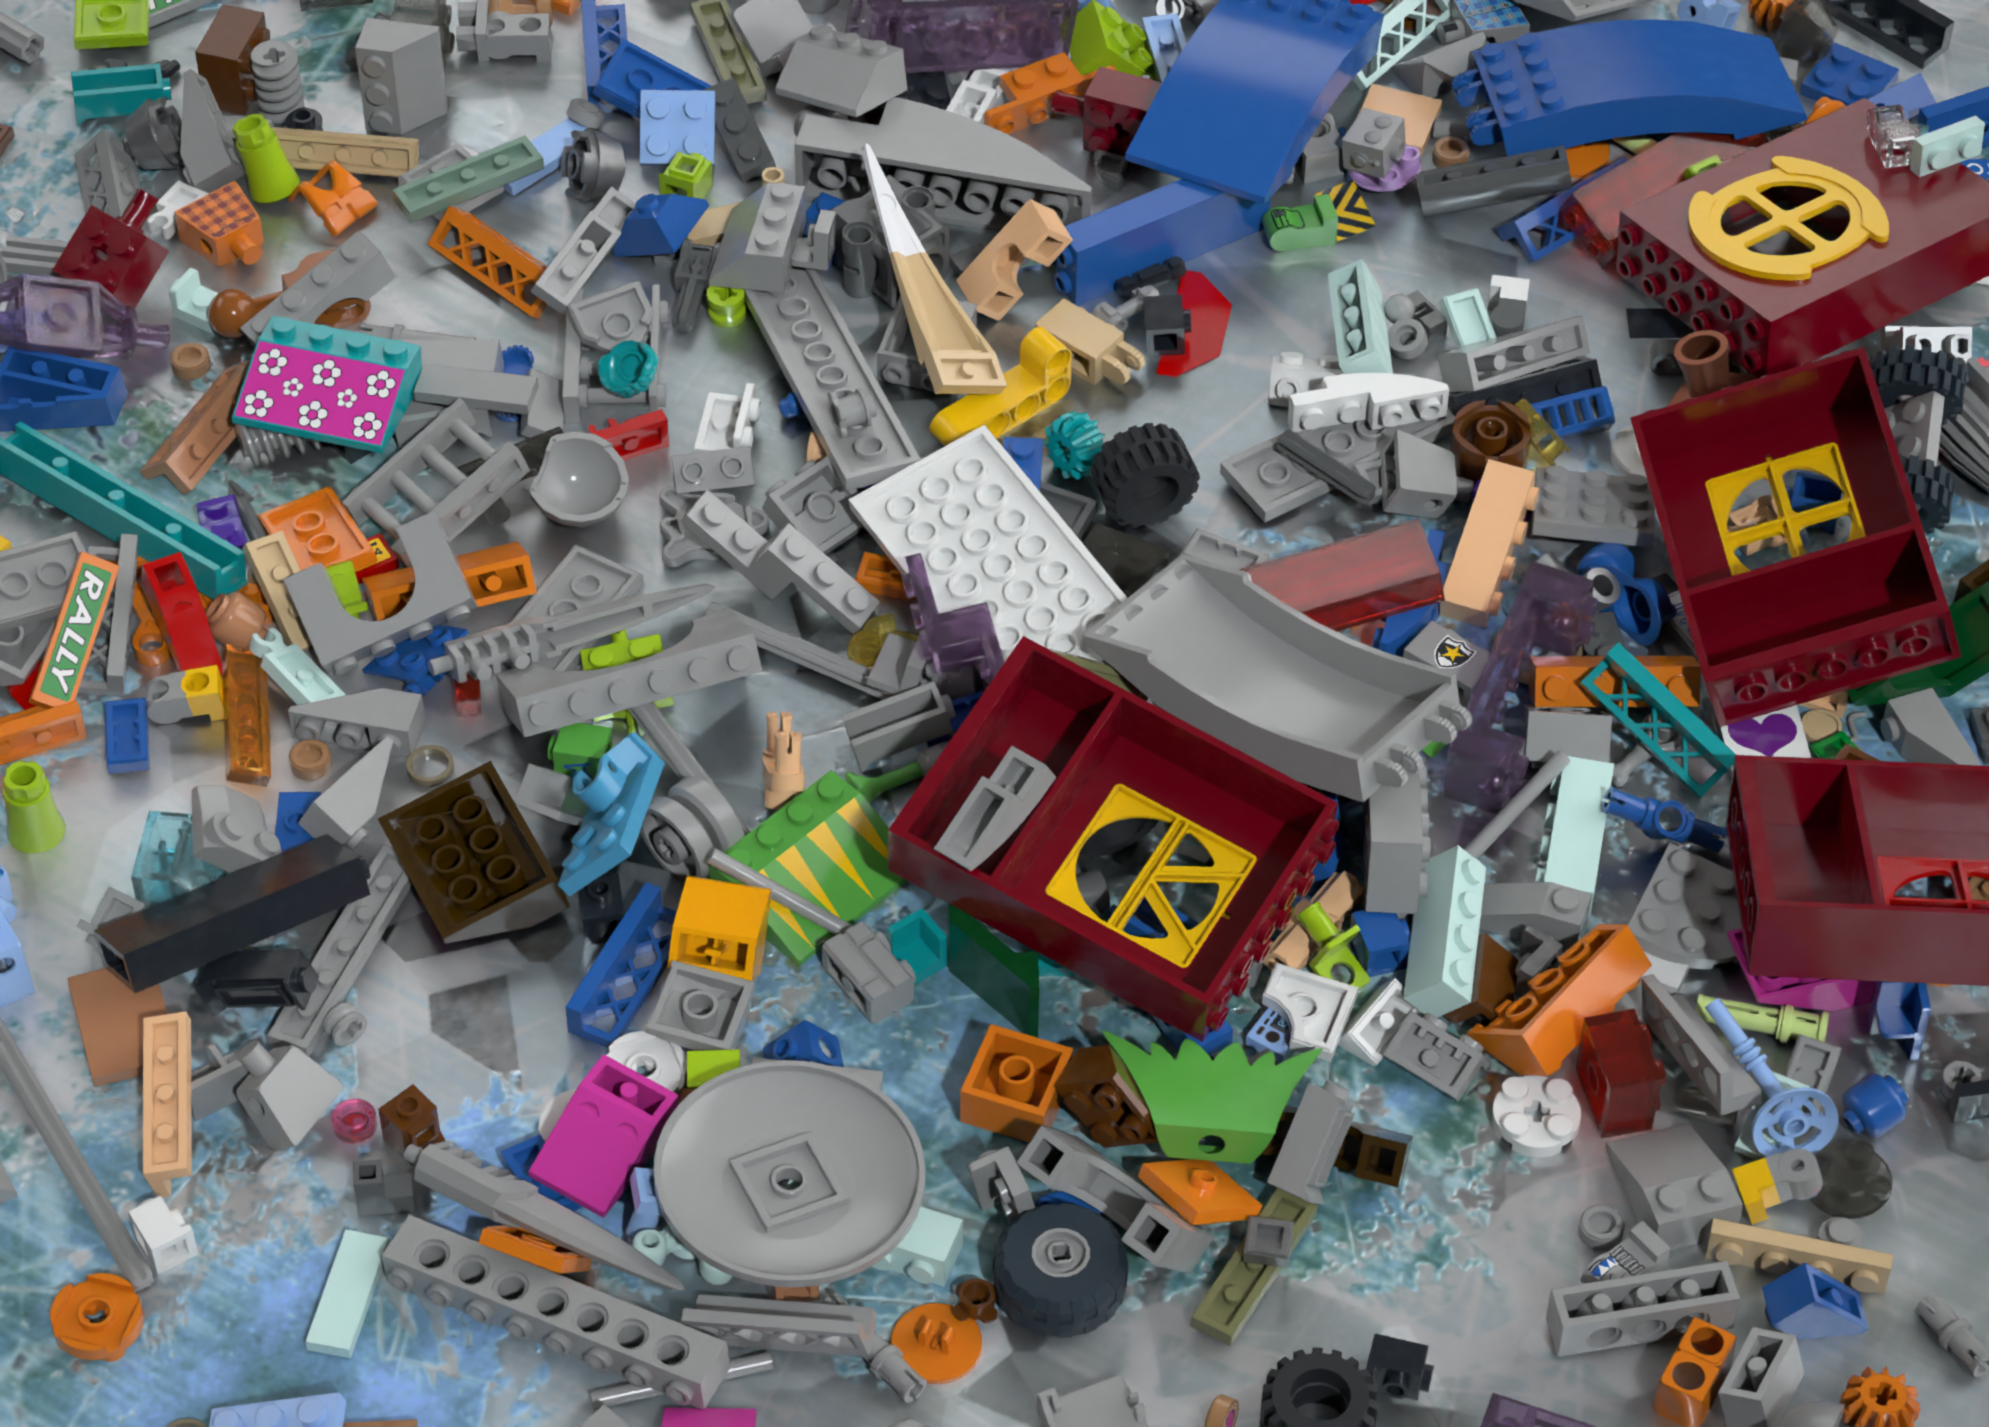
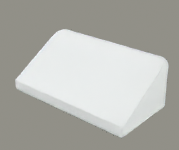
[1338,978,1421,1066]

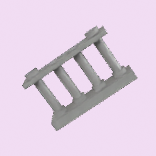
[562,285,669,424]
[342,398,530,568]

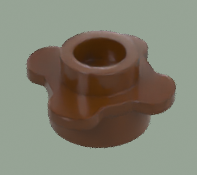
[953,1278,998,1324]

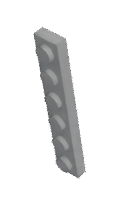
[267,844,413,1056]

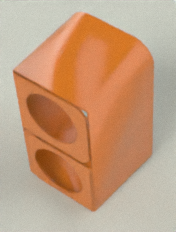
[1652,1317,1737,1427]

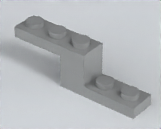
[530,186,635,314]
[680,489,880,634]

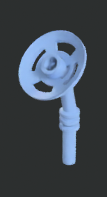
[1705,998,1839,1157]

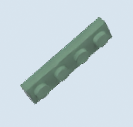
[392,135,544,223]

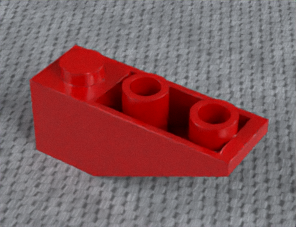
[140,552,225,677]

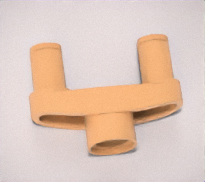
[762,711,805,810]

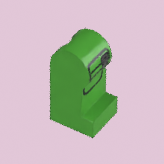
[1262,194,1338,251]

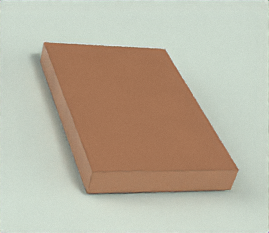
[67,968,167,1087]

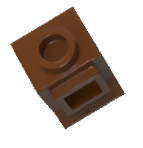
[378,1084,445,1166]

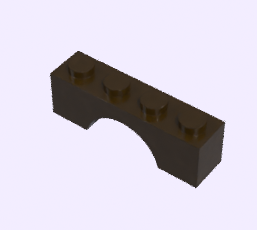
[1261,1105,1413,1187]

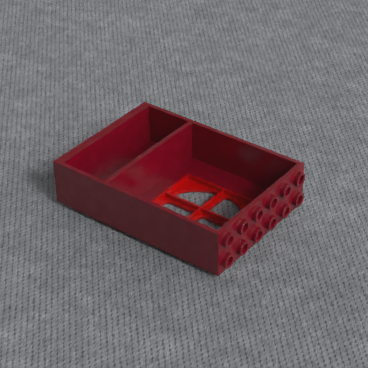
[1725,755,1989,986]

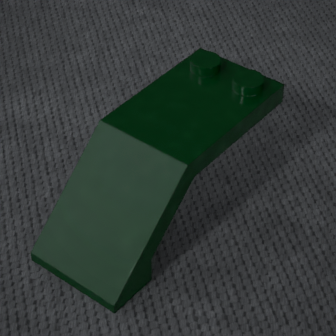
[1846,581,1989,706]
[947,903,1039,1038]

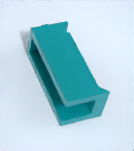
[71,63,172,127]

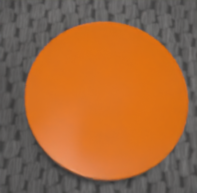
[891,1303,982,1384]

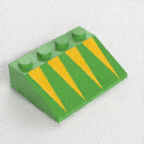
[709,770,907,967]

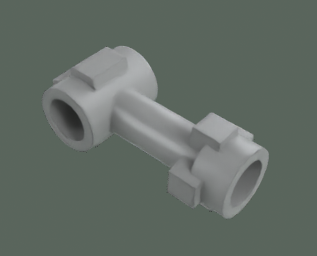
[1091,284,1160,332]

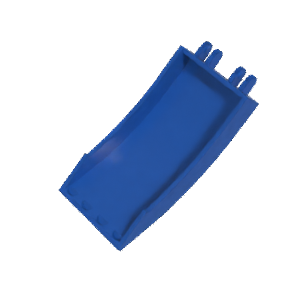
[1125,0,1384,205]
[1451,19,1807,156]

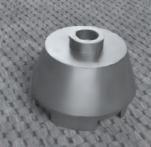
[123,97,184,170]
[561,128,626,203]

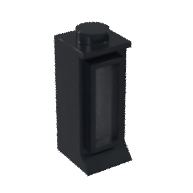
[195,949,319,1016]

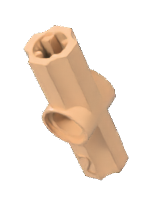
[1263,870,1365,973]

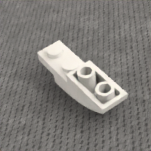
[1287,373,1449,432]

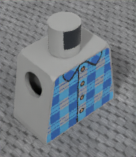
[1437,0,1530,48]

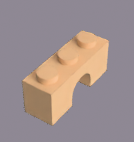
[956,199,1073,321]

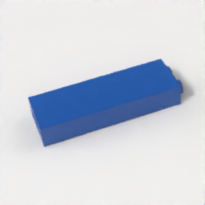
[1054,179,1271,306]

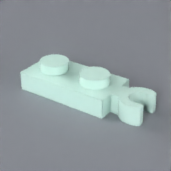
[249,627,346,705]

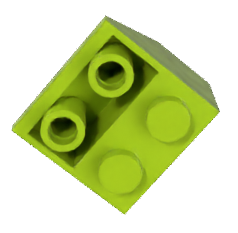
[1062,0,1157,81]

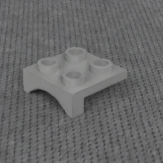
[1037,1373,1149,1427]

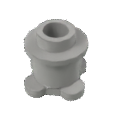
[828,388,876,438]

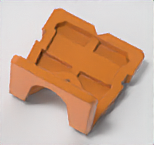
[287,160,378,237]

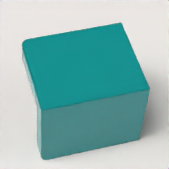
[887,908,947,985]

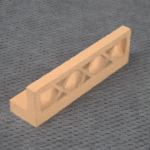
[143,1011,192,1198]

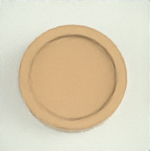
[1801,709,1842,744]

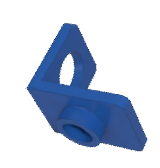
[762,1020,844,1067]

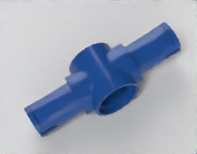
[1601,787,1727,853]

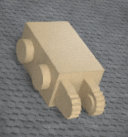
[1035,298,1146,386]

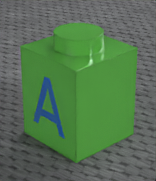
[548,723,613,781]

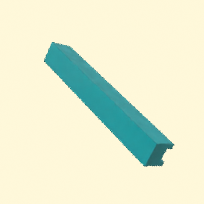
[0,421,248,600]

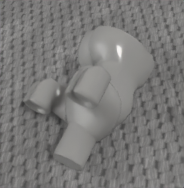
[920,655,984,701]

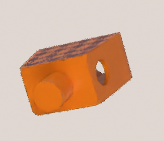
[174,181,264,266]

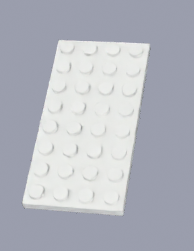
[848,425,1127,684]

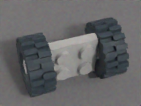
[1869,345,1967,534]

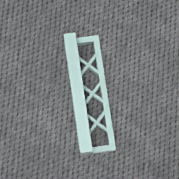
[1353,0,1452,91]

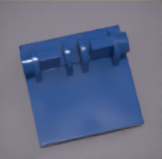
[362,624,469,698]

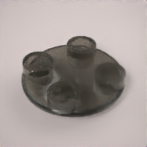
[1809,1139,1893,1219]

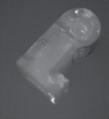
[1866,104,1922,168]

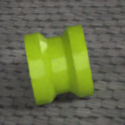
[707,286,746,328]

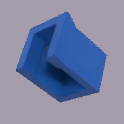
[1786,471,1842,535]

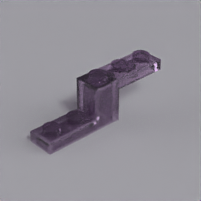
[901,553,1005,690]

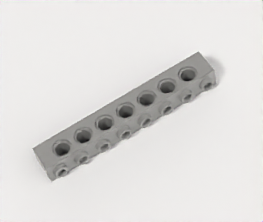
[381,1215,730,1410]

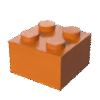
[960,1024,1073,1143]

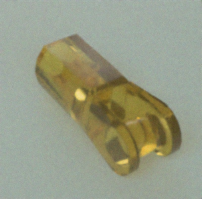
[1514,399,1571,466]

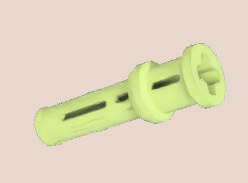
[1696,994,1830,1043]

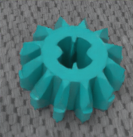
[1043,411,1106,480]

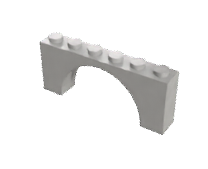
[495,609,762,737]

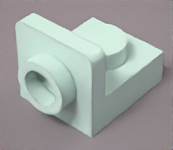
[169,268,218,333]

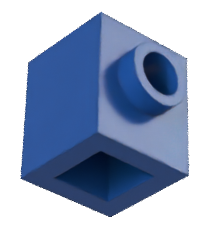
[1350,908,1410,977]

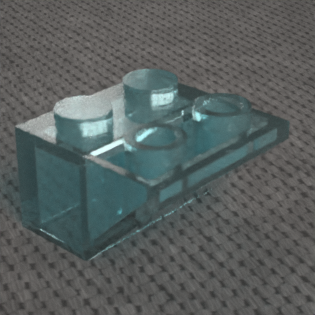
[131,811,232,907]

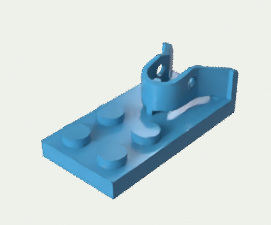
[558,732,665,897]

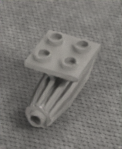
[1939,356,1989,492]

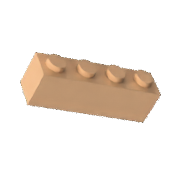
[1439,459,1540,628]

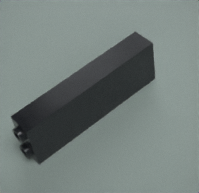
[94,834,371,993]

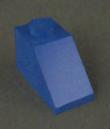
[1762,1263,1869,1340]

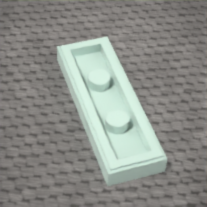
[305,1229,390,1358]

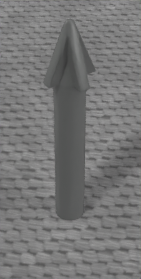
[228,480,267,541]

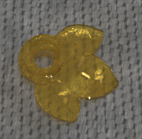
[847,613,920,668]

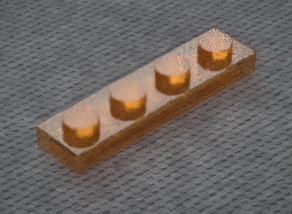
[222,644,271,787]

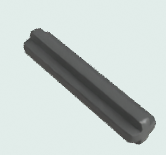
[1277,429,1376,505]

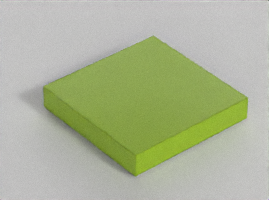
[73,0,150,50]

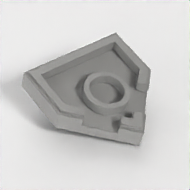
[567,280,654,353]

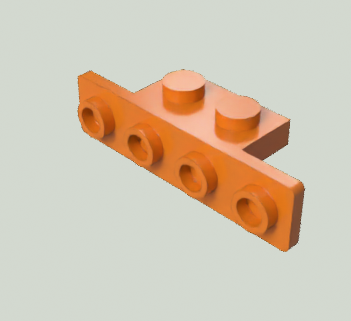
[984,52,1117,135]

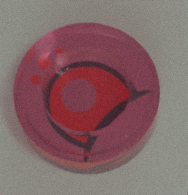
[332,1099,377,1144]

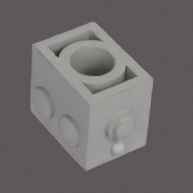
[1342,108,1406,179]

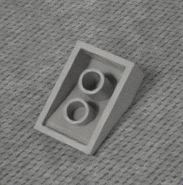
[1605,1123,1743,1251]

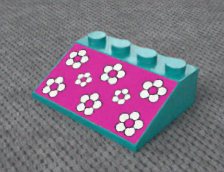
[232,315,422,454]

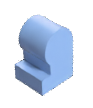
[1677,0,1743,30]

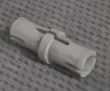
[1915,1292,1989,1377]

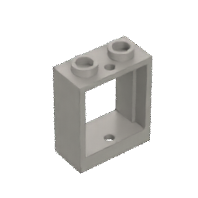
[877,295,977,395]

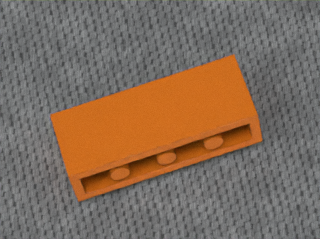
[362,541,537,621]

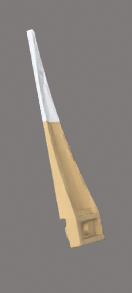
[861,143,1007,394]

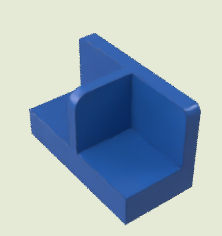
[1867,981,1931,1060]

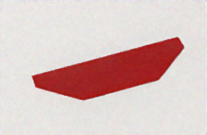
[1156,270,1232,377]

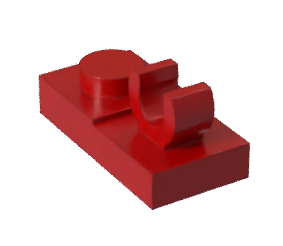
[588,409,669,461]

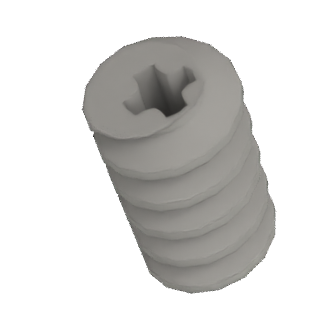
[251,40,304,124]
[235,424,321,466]

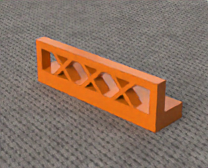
[427,205,548,319]
[0,700,87,766]

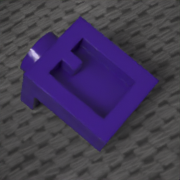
[196,495,248,555]

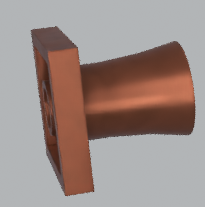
[1667,330,1758,406]

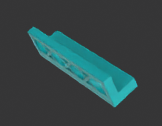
[1580,642,1736,799]

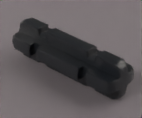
[1115,256,1187,299]

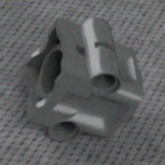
[832,175,950,309]

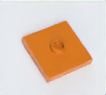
[1138,1159,1262,1226]
[478,1225,592,1274]

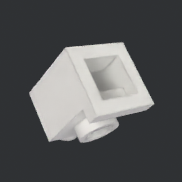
[128,1196,198,1275]

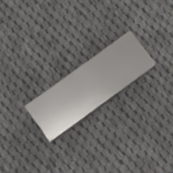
[413,363,539,415]

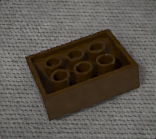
[378,761,570,944]

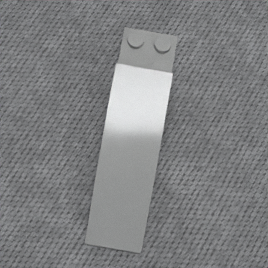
[795,97,1092,232]

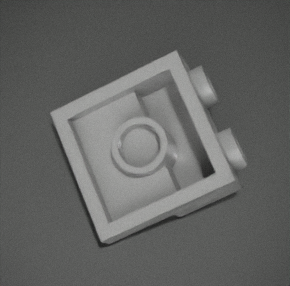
[762,456,865,555]

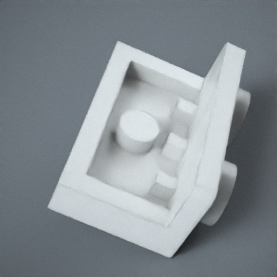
[1268,352,1344,407]
[694,383,761,453]

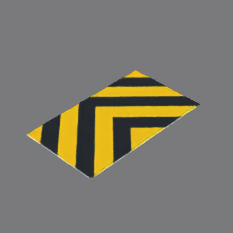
[1315,179,1376,241]

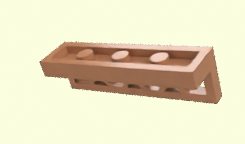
[139,360,251,494]

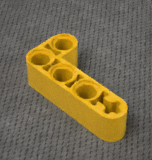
[929,327,1072,447]

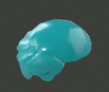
[598,340,658,398]

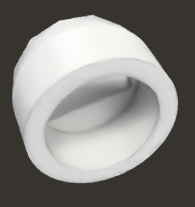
[1155,0,1185,19]

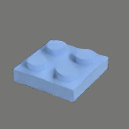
[640,90,716,167]

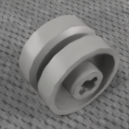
[640,776,744,883]

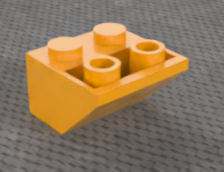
[667,875,772,981]

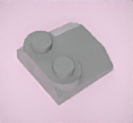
[192,785,282,873]
[645,960,755,1051]

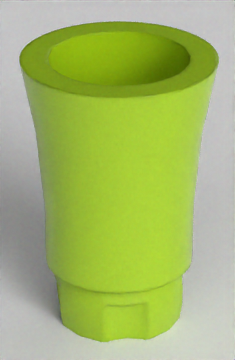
[233,114,300,203]
[3,761,66,854]

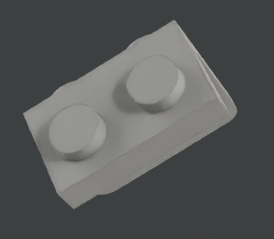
[730,0,835,77]

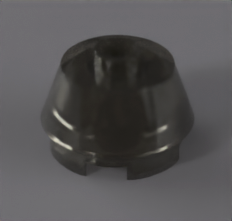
[1767,0,1838,69]

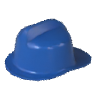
[1600,565,1677,646]

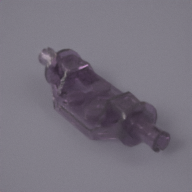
[0,273,170,360]

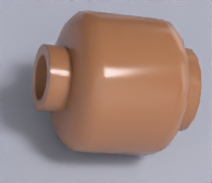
[205,592,267,652]

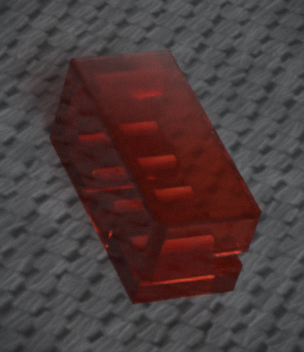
[455,674,483,717]

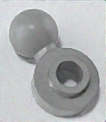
[1384,294,1428,359]

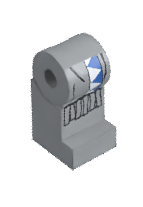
[1580,1221,1670,1284]

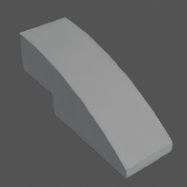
[934,746,1056,871]

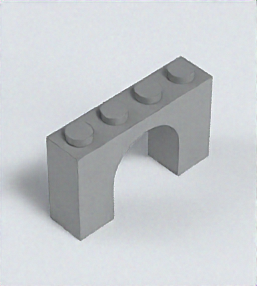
[284,511,478,675]
[1017,1126,1215,1274]

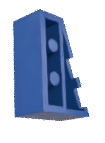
[0,343,128,432]

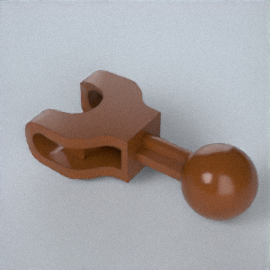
[208,249,371,338]

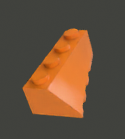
[1467,924,1652,1077]

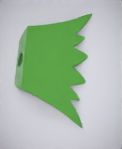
[1101,1030,1323,1164]

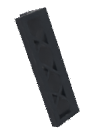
[1809,0,1955,70]
[1447,357,1602,417]

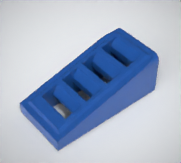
[1525,386,1615,444]

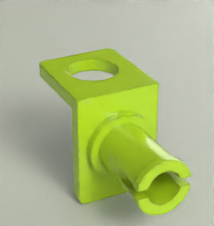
[1296,901,1370,990]

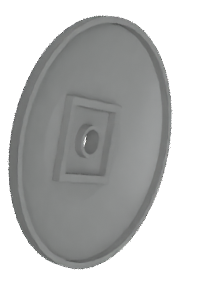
[654,1060,926,1287]

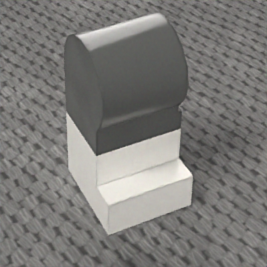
[1488,274,1530,337]

